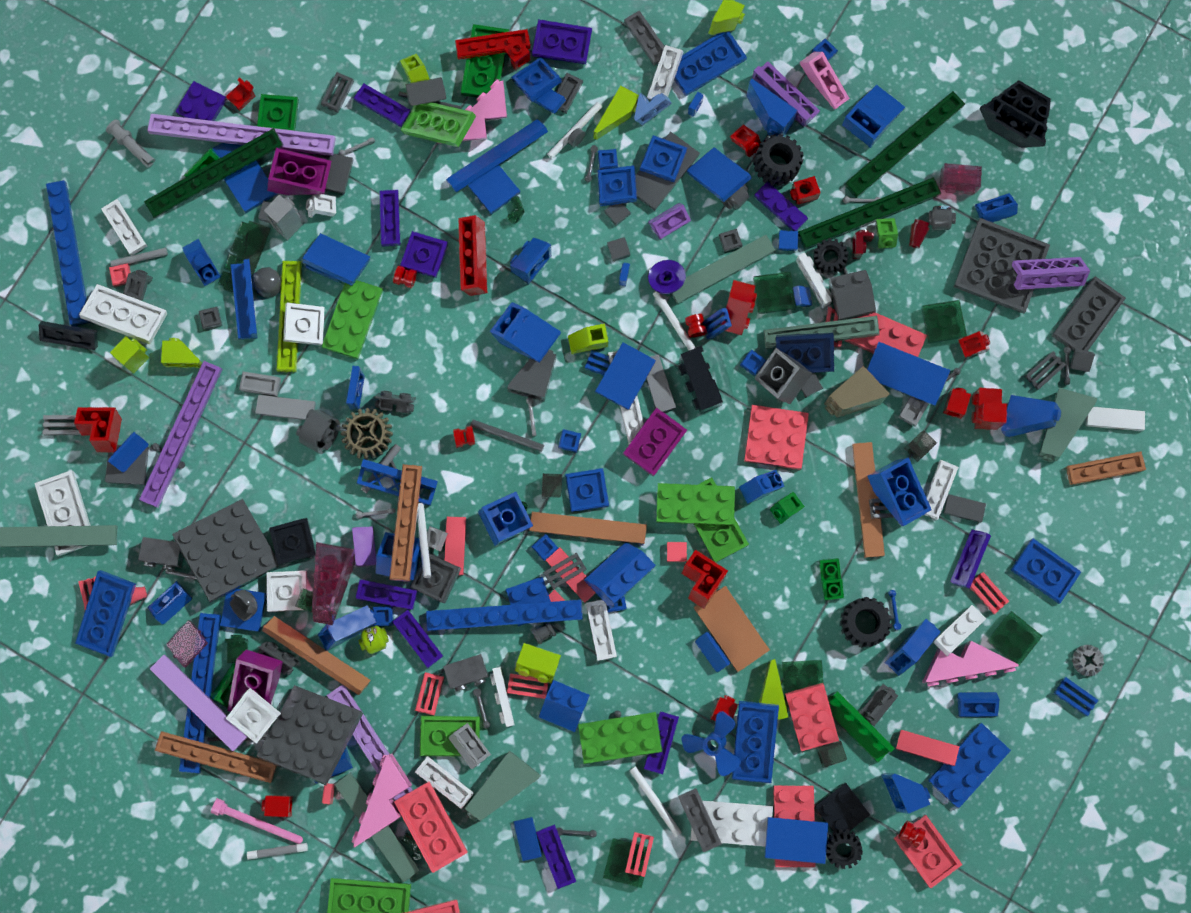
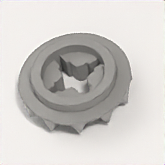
[1072,645,1105,676]

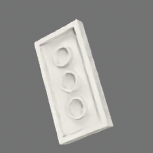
[79,284,167,344]
[34,470,91,556]
[690,801,773,846]

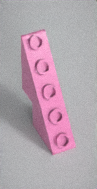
[437,79,507,144]
[922,641,1019,687]
[352,753,412,847]

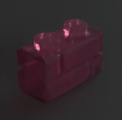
[940,163,982,195]

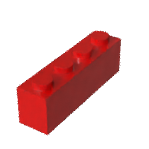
[458,215,487,296]

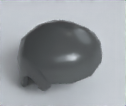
[252,267,281,298]
[230,590,258,621]

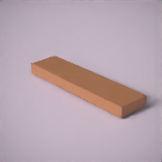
[1066,451,1146,485]

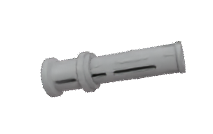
[106,120,155,168]

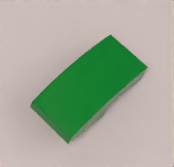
[819,558,844,600]

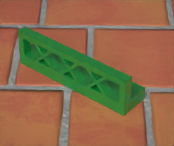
[828,691,895,763]

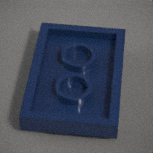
[776,333,834,373]

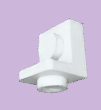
[306,194,336,218]

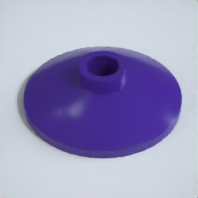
[648,260,686,294]

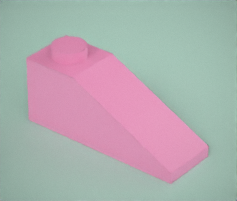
[799,52,850,109]

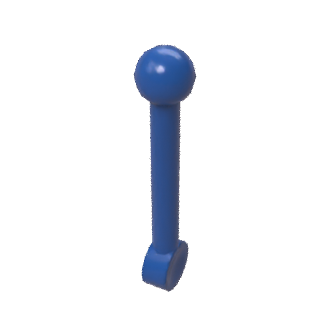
[889,590,902,630]

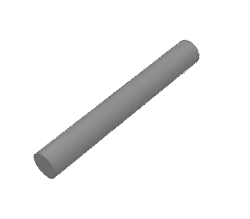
[110,247,168,267]
[360,444,401,494]

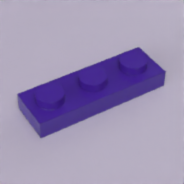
[354,83,411,128]
[754,181,808,231]
[380,190,401,247]
[950,529,991,589]
[356,579,418,610]
[392,610,444,668]
[644,711,679,774]
[536,824,577,889]

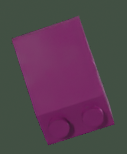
[267,148,332,195]
[227,649,283,712]

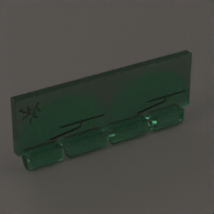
[218,221,271,293]

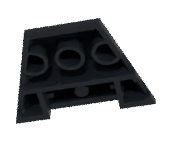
[980,80,1051,148]

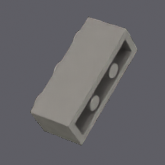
[264,194,303,241]

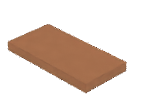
[693,586,770,673]

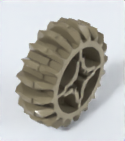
[341,408,393,460]

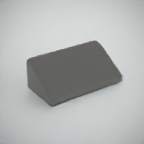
[405,77,447,106]

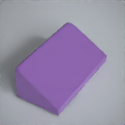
[648,203,691,239]
[352,527,376,567]

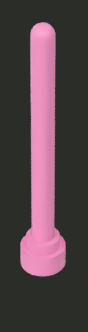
[211,798,303,844]

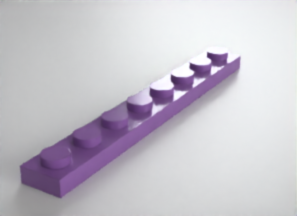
[139,361,223,508]

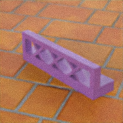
[752,61,820,127]
[1012,257,1090,290]

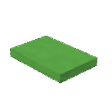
[420,716,480,756]

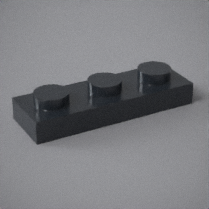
[38,321,98,350]

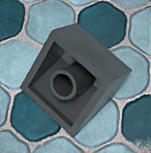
[829,270,876,320]
[754,348,812,404]

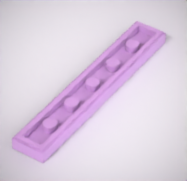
[150,655,248,751]

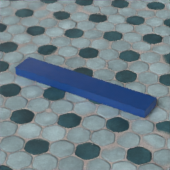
[446,119,548,192]

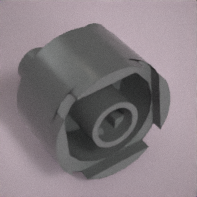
[296,409,340,454]

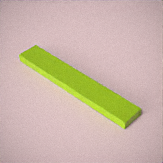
[276,261,302,372]

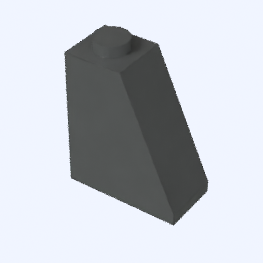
[507,350,556,401]

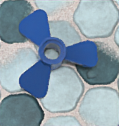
[681,711,741,776]

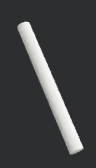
[547,102,602,159]
[653,292,696,351]
[417,503,431,578]
[630,766,682,837]

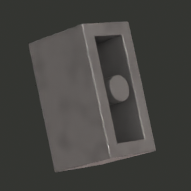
[138,537,184,570]
[443,654,489,692]

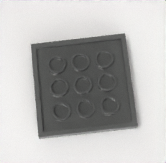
[953,218,1050,314]
[172,499,279,602]
[257,685,363,785]

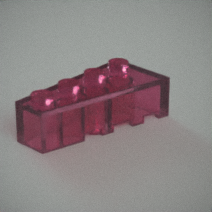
[312,542,355,625]

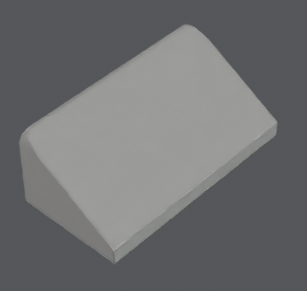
[449,723,491,769]

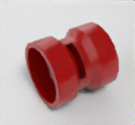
[393,266,417,289]
[685,314,707,338]
[453,426,476,448]
[898,820,926,848]

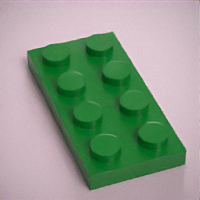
[461,24,509,98]

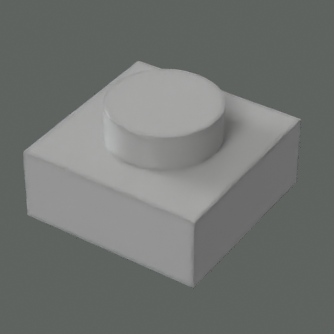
[427,526,448,551]

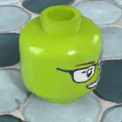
[358,625,389,654]

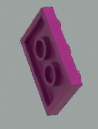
[623,407,687,477]

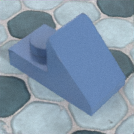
[634,93,672,125]

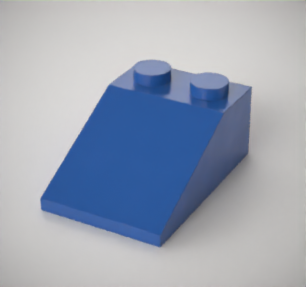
[746,79,797,137]
[867,457,932,526]

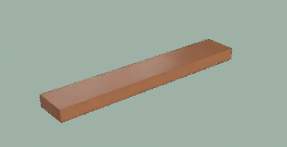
[852,442,885,558]
[390,464,423,582]
[530,512,647,544]
[262,616,371,695]
[155,731,277,783]

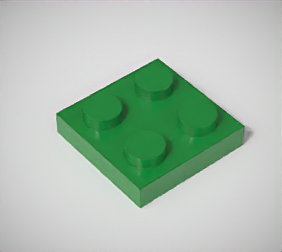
[257,94,299,131]

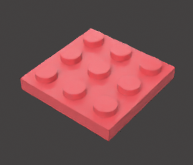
[744,405,809,470]

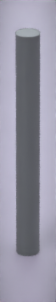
[471,419,545,452]

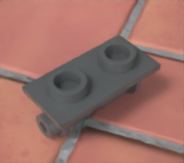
[375,391,416,413]
[257,641,299,675]
[860,684,898,726]

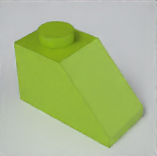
[708,0,745,35]
[400,53,430,83]
[161,338,202,368]

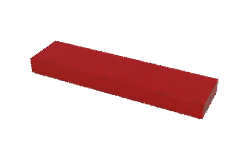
[455,29,531,60]

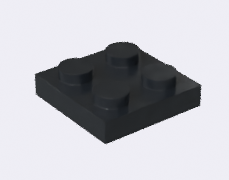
[269,518,317,566]
[814,782,870,833]

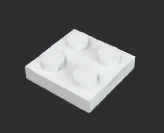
[283,303,325,345]
[267,571,308,612]
[226,688,281,744]

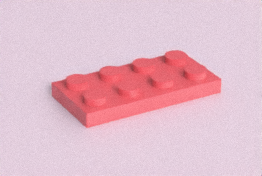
[844,313,927,357]
[394,781,468,873]
[773,785,815,867]

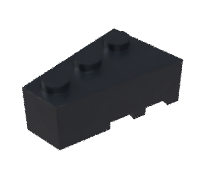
[677,346,723,414]

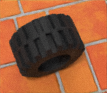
[753,134,804,186]
[840,597,892,648]

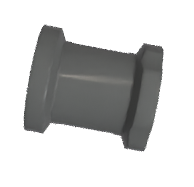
[531,622,556,645]

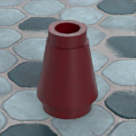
[909,219,930,249]

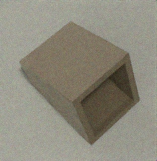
[824,366,890,417]

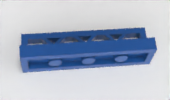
[231,259,258,340]
[356,459,438,506]

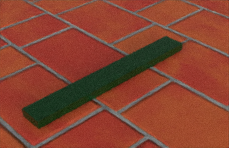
[844,91,965,198]
[144,128,284,218]
[798,177,941,250]

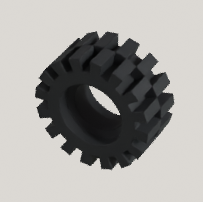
[814,238,848,275]
[826,829,863,869]

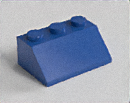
[584,542,656,609]
[881,773,931,814]

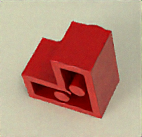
[721,280,757,335]
[971,388,1007,430]
[74,407,122,452]
[681,550,728,609]

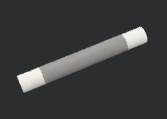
[247,843,308,860]

